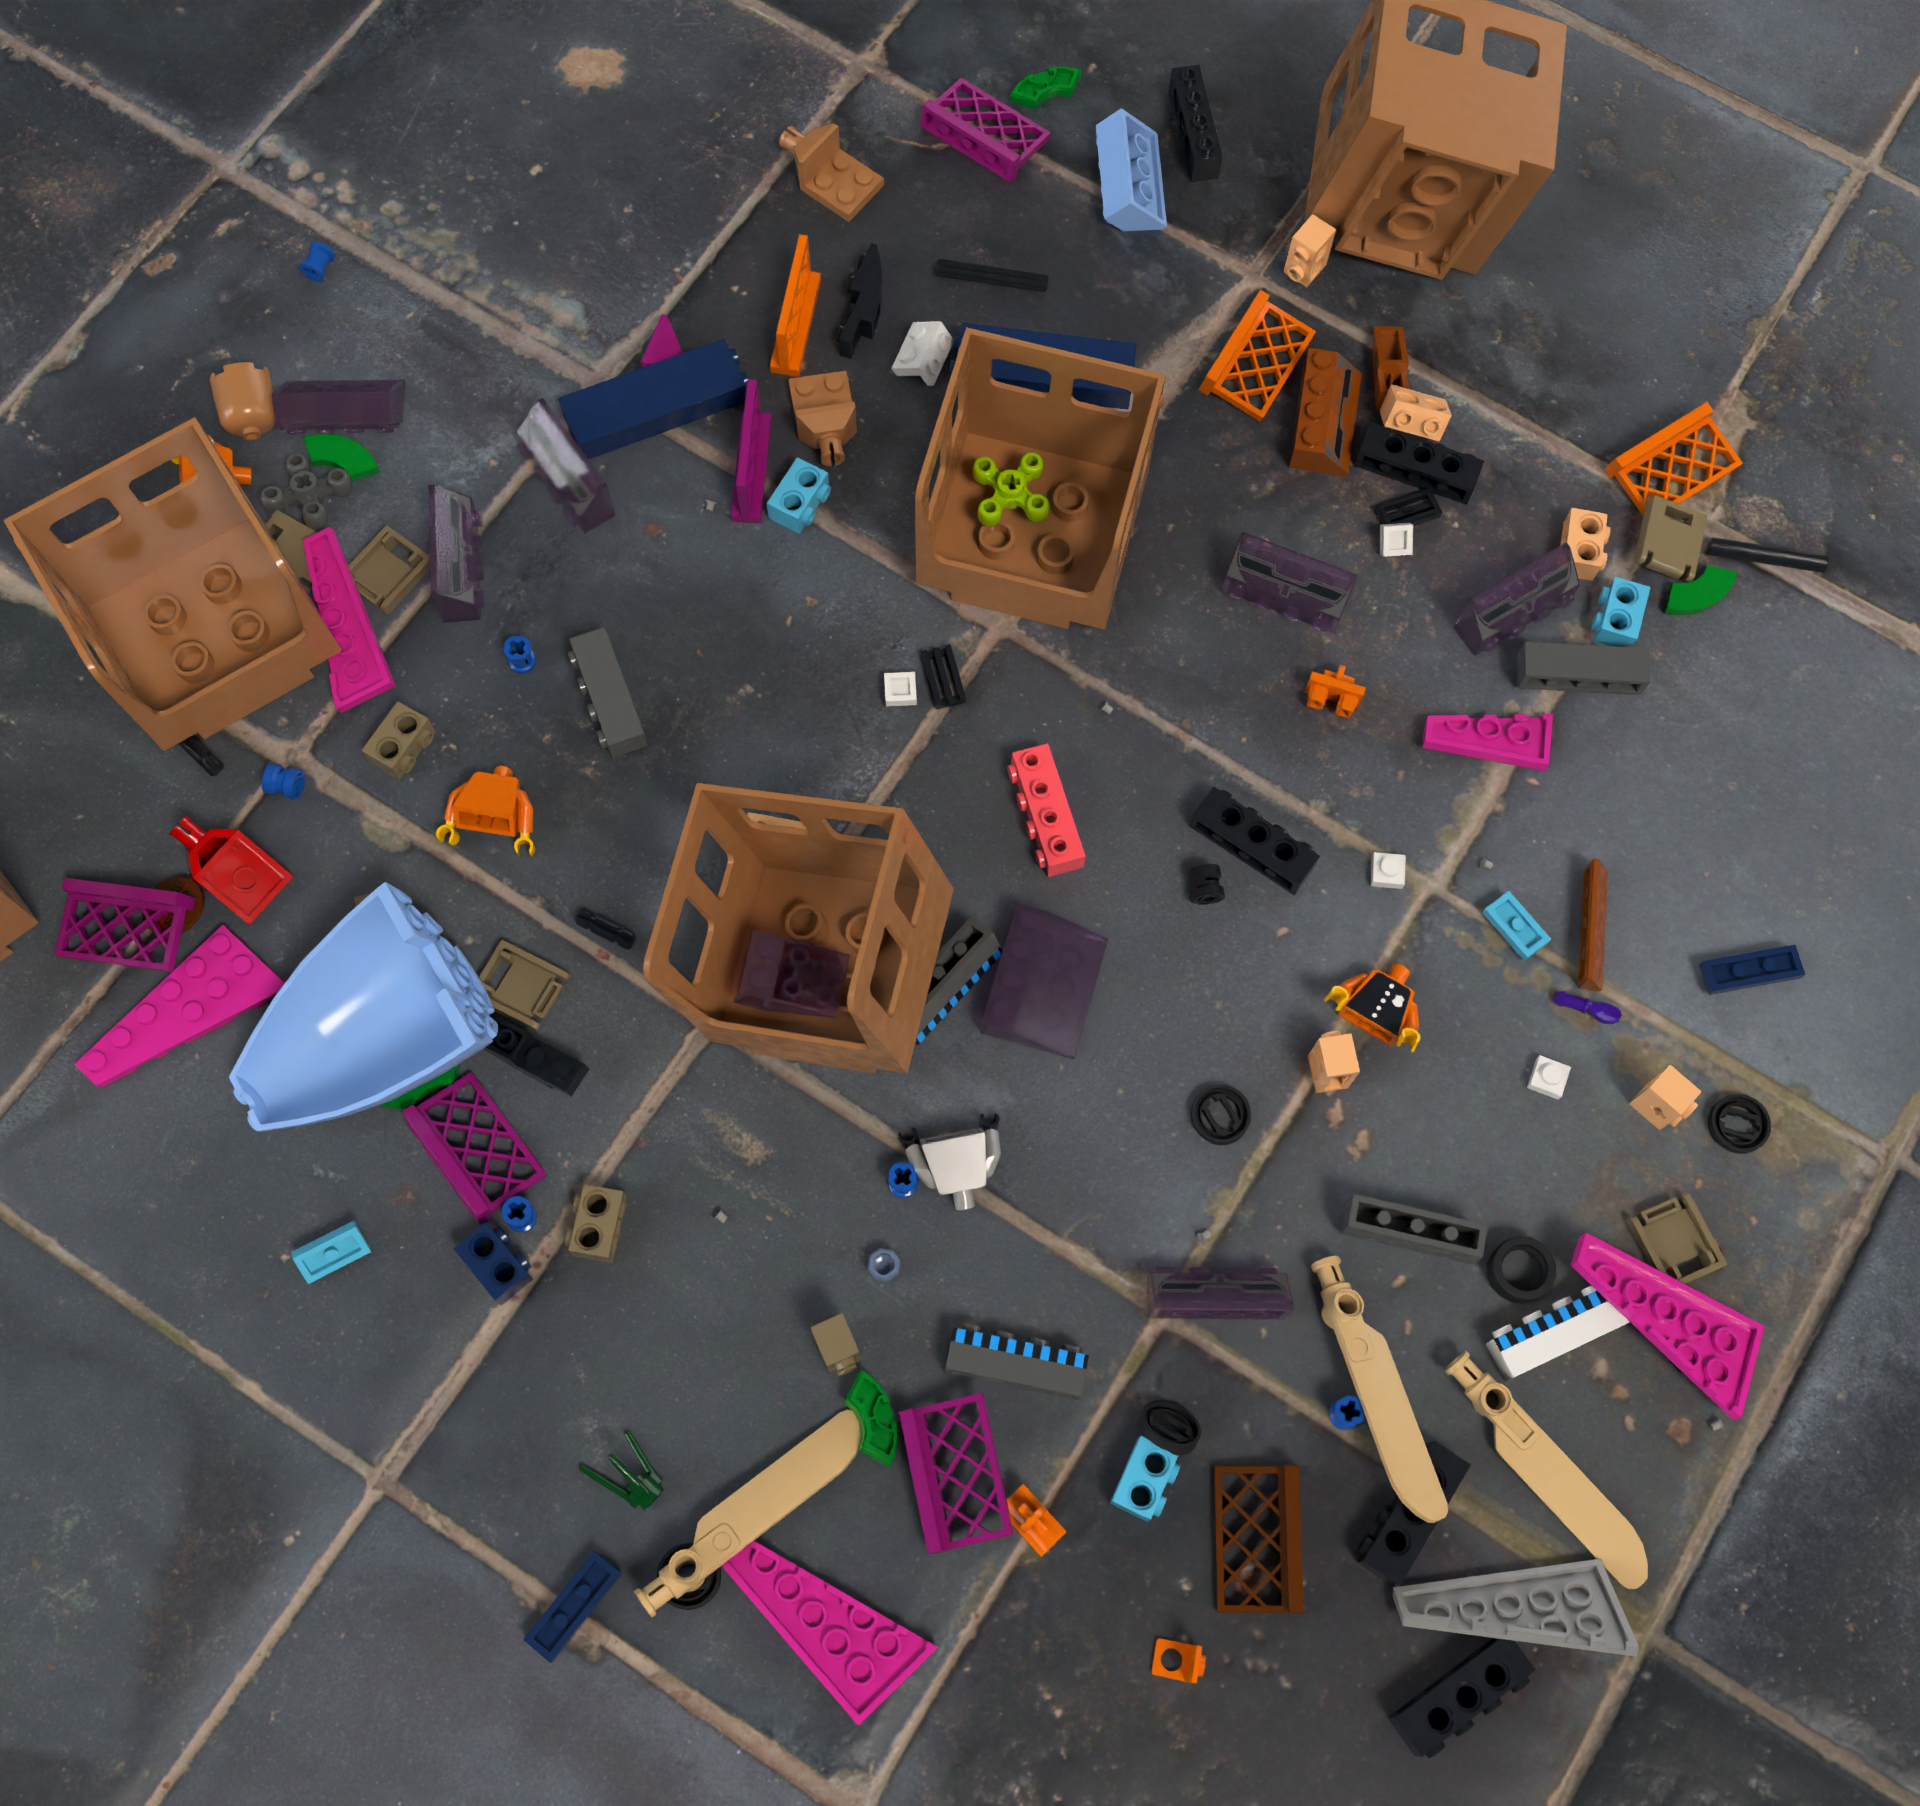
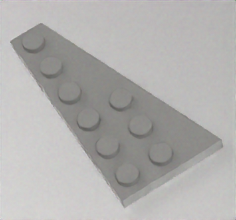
[1393,1559,1639,1657]

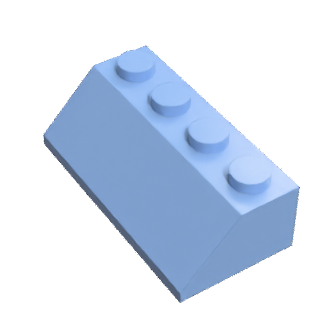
[1096,108,1167,231]

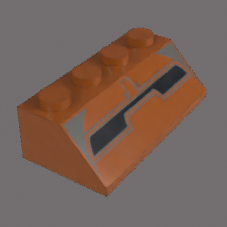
[1289,348,1362,477]

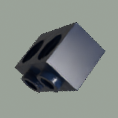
[454,1222,533,1306]

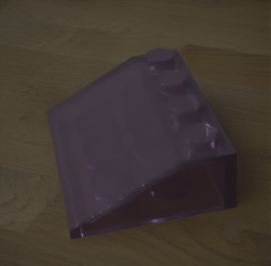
[981,903,1108,1060]

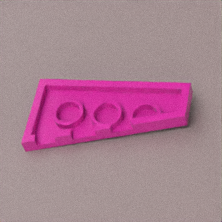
[1422,714,1553,771]

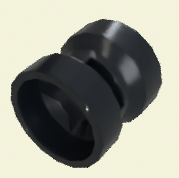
[1189,864,1225,905]

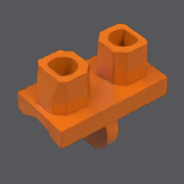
[1305,664,1366,719]
[1007,1484,1067,1557]

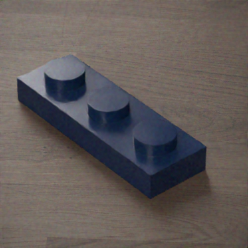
[1699,945,1806,995]
[523,1551,622,1663]

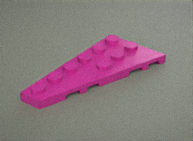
[74,925,285,1089]
[722,1541,939,1726]

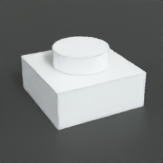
[1380,523,1413,557]
[884,672,917,707]
[1371,852,1406,889]
[1527,1055,1571,1100]

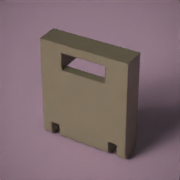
[1634,495,1708,583]
[266,509,317,594]
[348,525,436,615]
[479,940,571,1032]
[1626,1192,1728,1284]

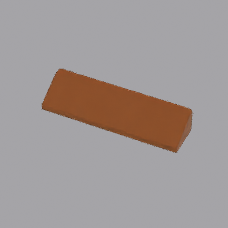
[1578,858,1608,991]

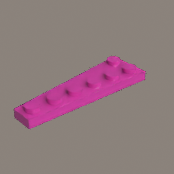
[303,526,396,713]

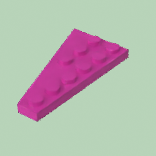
[1571,1232,1765,1421]

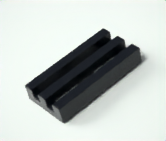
[1374,488,1442,526]
[921,644,966,710]

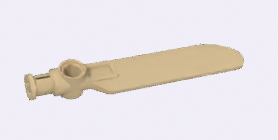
[1311,1256,1448,1523]
[1444,1350,1648,1589]
[633,1410,861,1618]

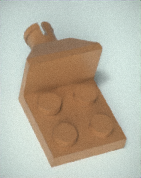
[779,123,884,222]
[788,371,857,466]

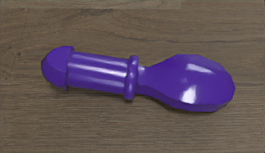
[1553,991,1622,1024]

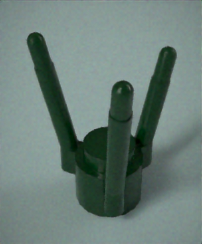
[579,1430,664,1511]

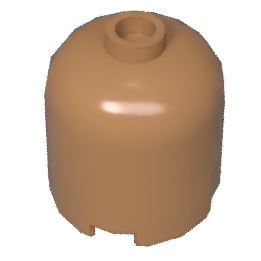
[209,362,277,441]

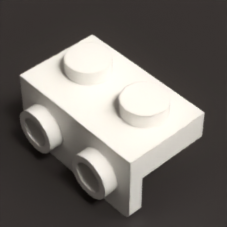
[891,321,954,386]

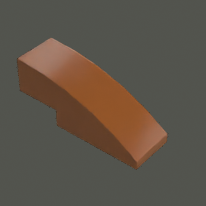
[1373,326,1409,410]

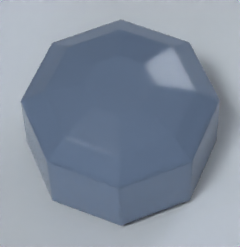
[867,1248,900,1283]

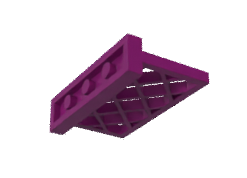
[920,78,1051,183]
[731,379,772,524]
[54,878,196,973]
[402,1072,547,1226]
[899,1393,1014,1554]

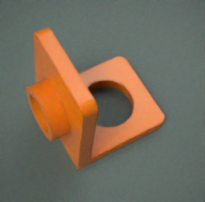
[1151,1638,1206,1684]

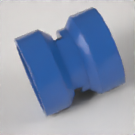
[262,763,305,800]

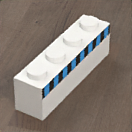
[1486,1285,1629,1382]

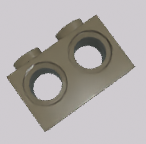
[361,701,435,781]
[565,1184,628,1263]
[810,1313,861,1376]

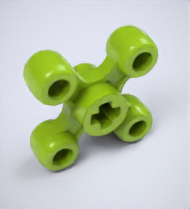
[972,452,1049,527]

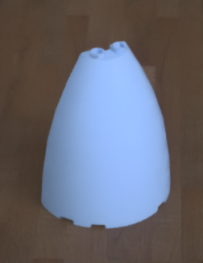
[229,882,498,1132]

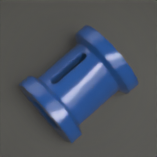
[299,241,335,282]
[503,636,536,674]
[888,1162,918,1198]
[502,1196,537,1233]
[1329,1395,1365,1430]

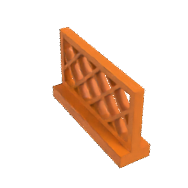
[770,234,821,377]
[1198,289,1316,422]
[1604,402,1743,515]

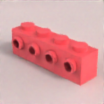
[1007,743,1086,877]

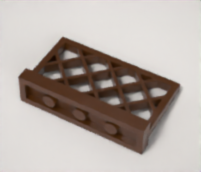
[1214,1465,1304,1614]

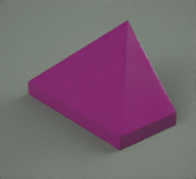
[641,314,683,368]

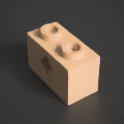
[1629,1065,1702,1130]

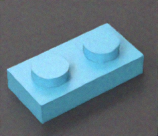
[1482,891,1552,961]
[291,1220,371,1284]

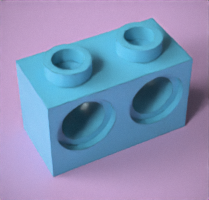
[766,457,831,534]
[1591,577,1651,647]
[1110,1436,1181,1522]

